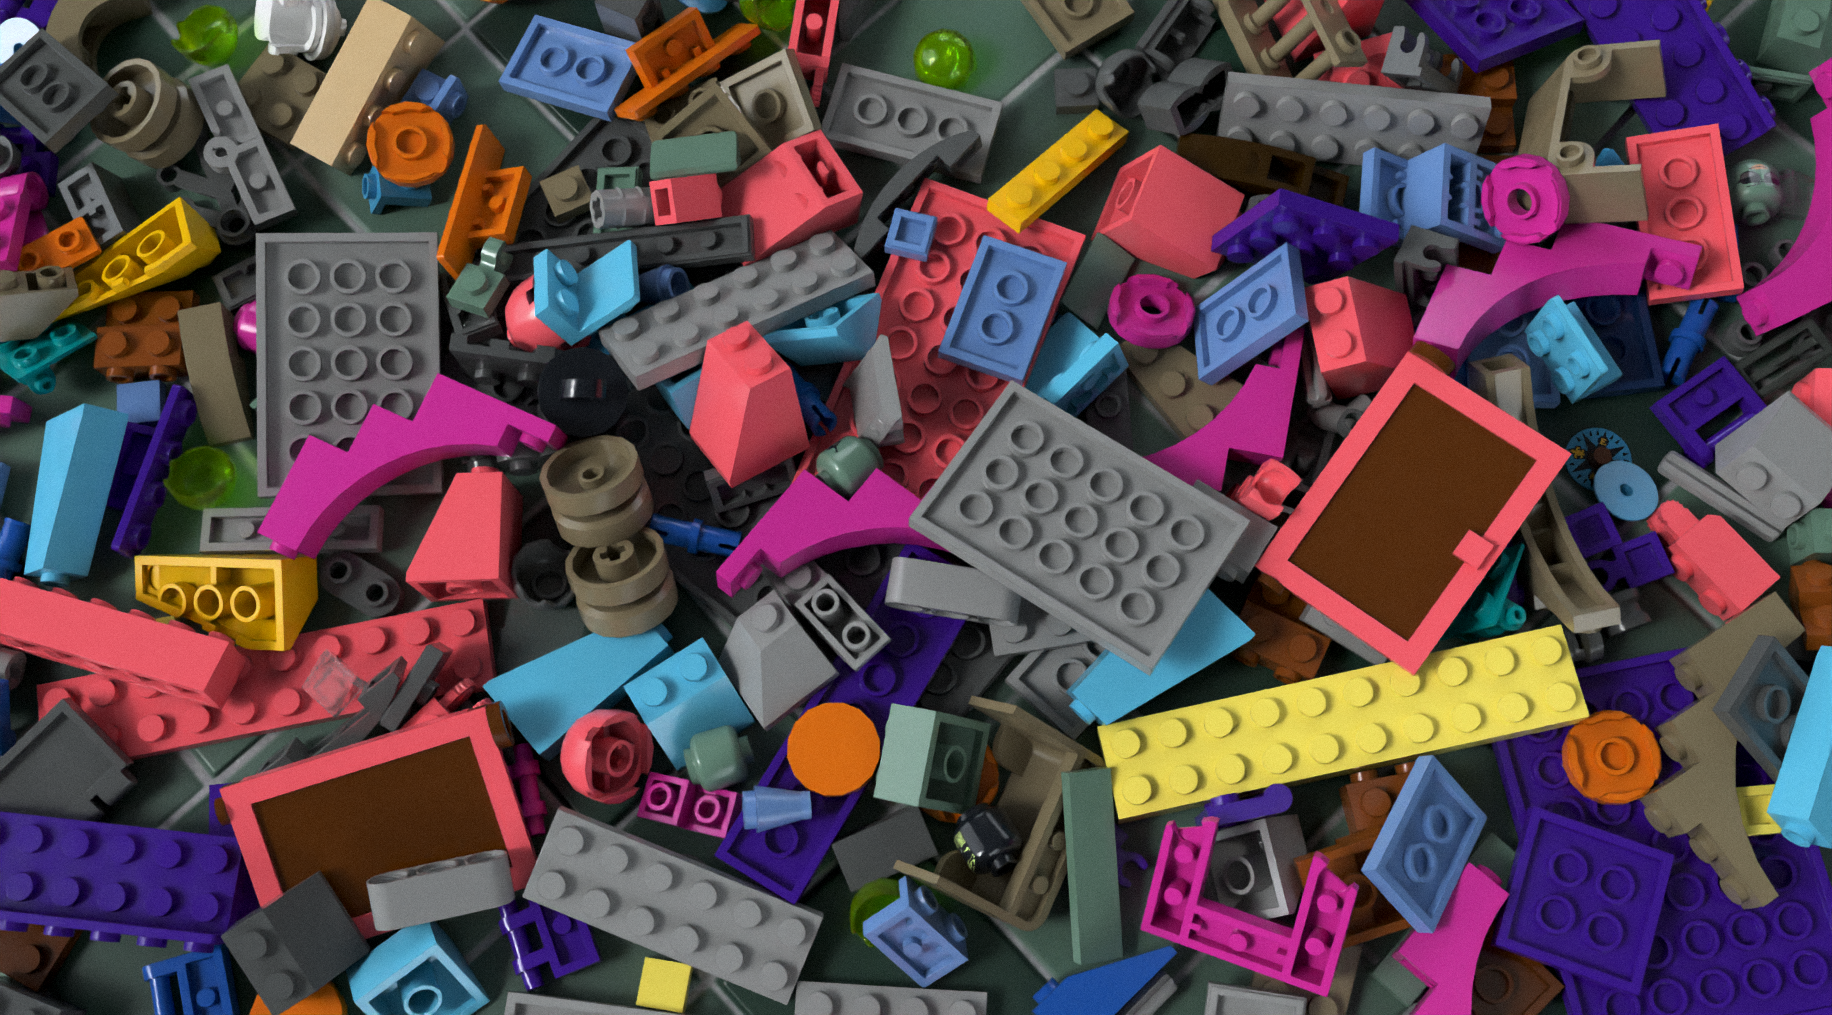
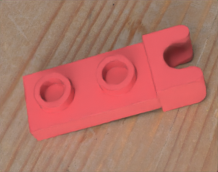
[1226,458,1302,521]

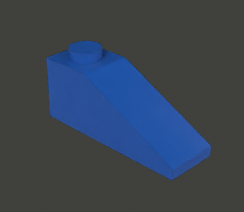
[1031,945,1177,1015]

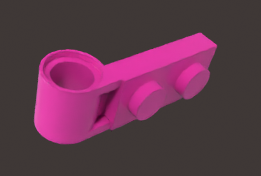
[0,171,49,271]

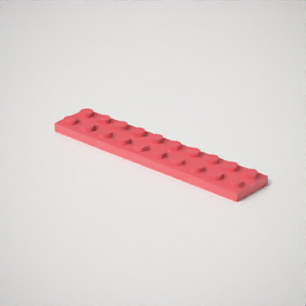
[36,598,497,760]

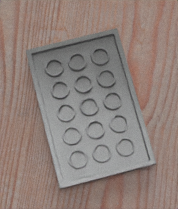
[256,232,444,499]
[908,380,1250,676]

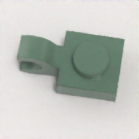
[446,237,513,319]

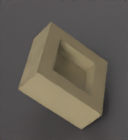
[539,165,591,224]

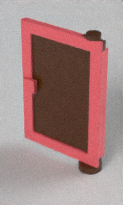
[1254,341,1571,676]
[214,700,537,939]

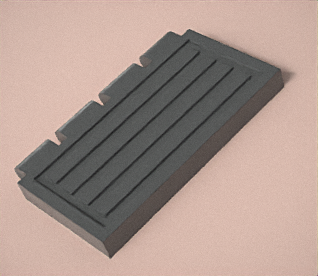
[0,697,138,822]

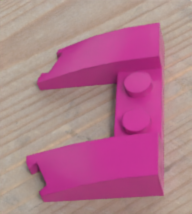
[1140,816,1359,997]

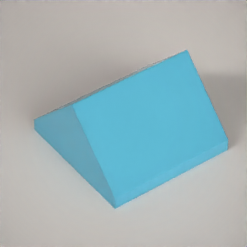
[763,293,882,366]

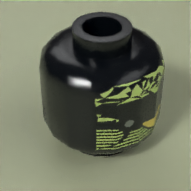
[953,803,1024,877]

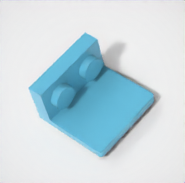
[534,240,640,346]
[1524,295,1623,404]
[1026,312,1129,418]

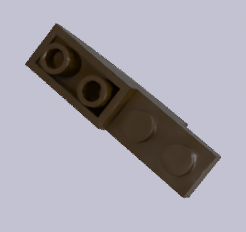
[1175,133,1350,207]

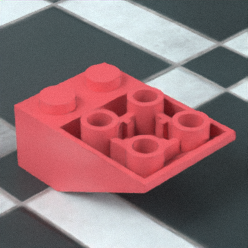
[714,129,863,266]

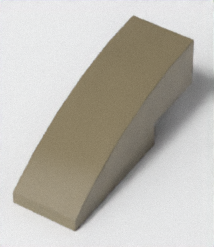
[177,302,255,448]

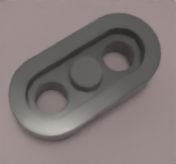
[319,551,405,619]

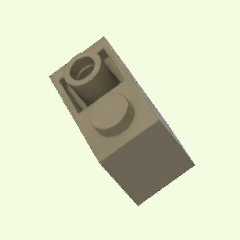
[0,266,79,342]

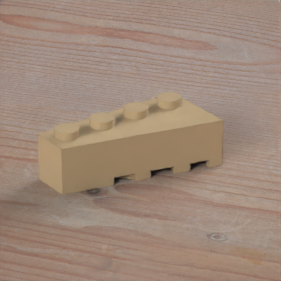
[290,0,445,176]

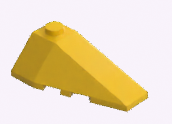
[52,197,221,323]
[134,554,318,651]

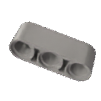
[884,557,1022,627]
[366,850,515,931]

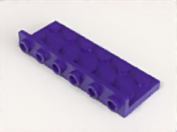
[1567,0,1776,157]
[0,811,246,953]

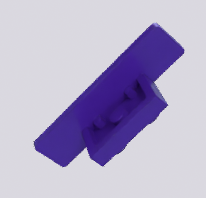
[106,384,198,560]

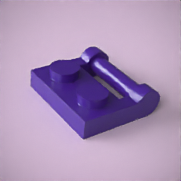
[1649,356,1767,469]
[1194,784,1293,831]

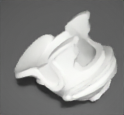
[254,0,347,61]

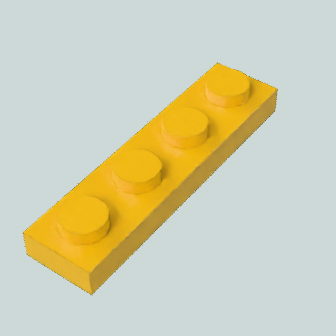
[986,109,1129,234]

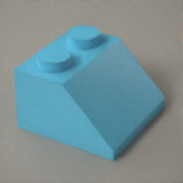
[623,637,756,772]
[346,921,490,1015]

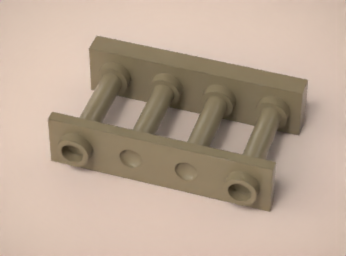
[1212,0,1368,80]

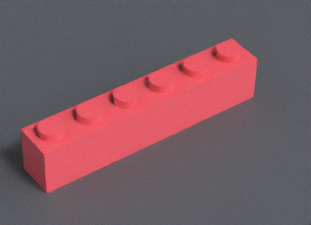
[0,576,247,710]

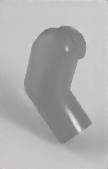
[1307,394,1372,434]

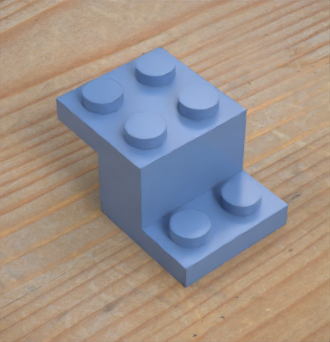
[1359,143,1506,254]

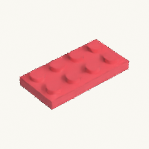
[1625,123,1744,306]

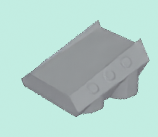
[842,334,905,449]

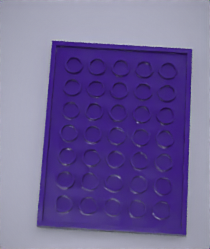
[1491,647,1832,1015]

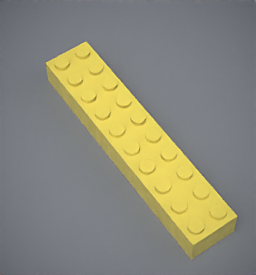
[1097,624,1589,824]

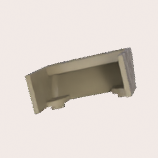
[1517,40,1667,224]
[893,696,1106,931]

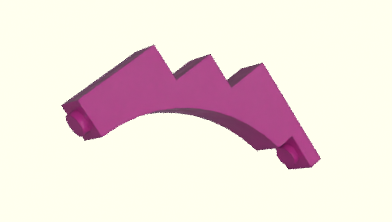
[1736,58,1832,336]
[1412,223,1702,379]
[1143,328,1305,492]
[257,373,569,560]
[716,468,951,598]
[1391,862,1510,1015]

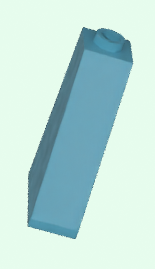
[24,403,129,587]
[1066,589,1256,726]
[482,623,675,761]
[1767,645,1832,849]

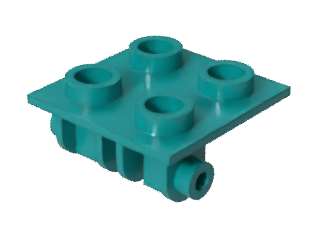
[0,317,98,395]
[1440,543,1526,642]

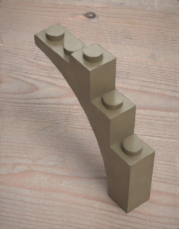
[1468,353,1621,634]
[1639,591,1805,909]

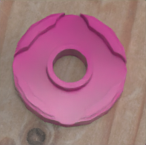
[1481,154,1570,245]
[1107,274,1196,349]

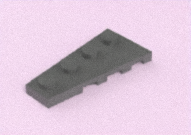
[449,333,637,393]

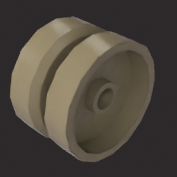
[90,58,204,169]
[539,435,654,548]
[565,526,678,638]

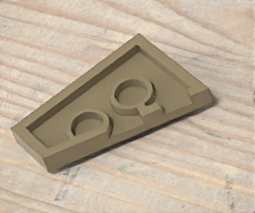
[1120,340,1243,440]

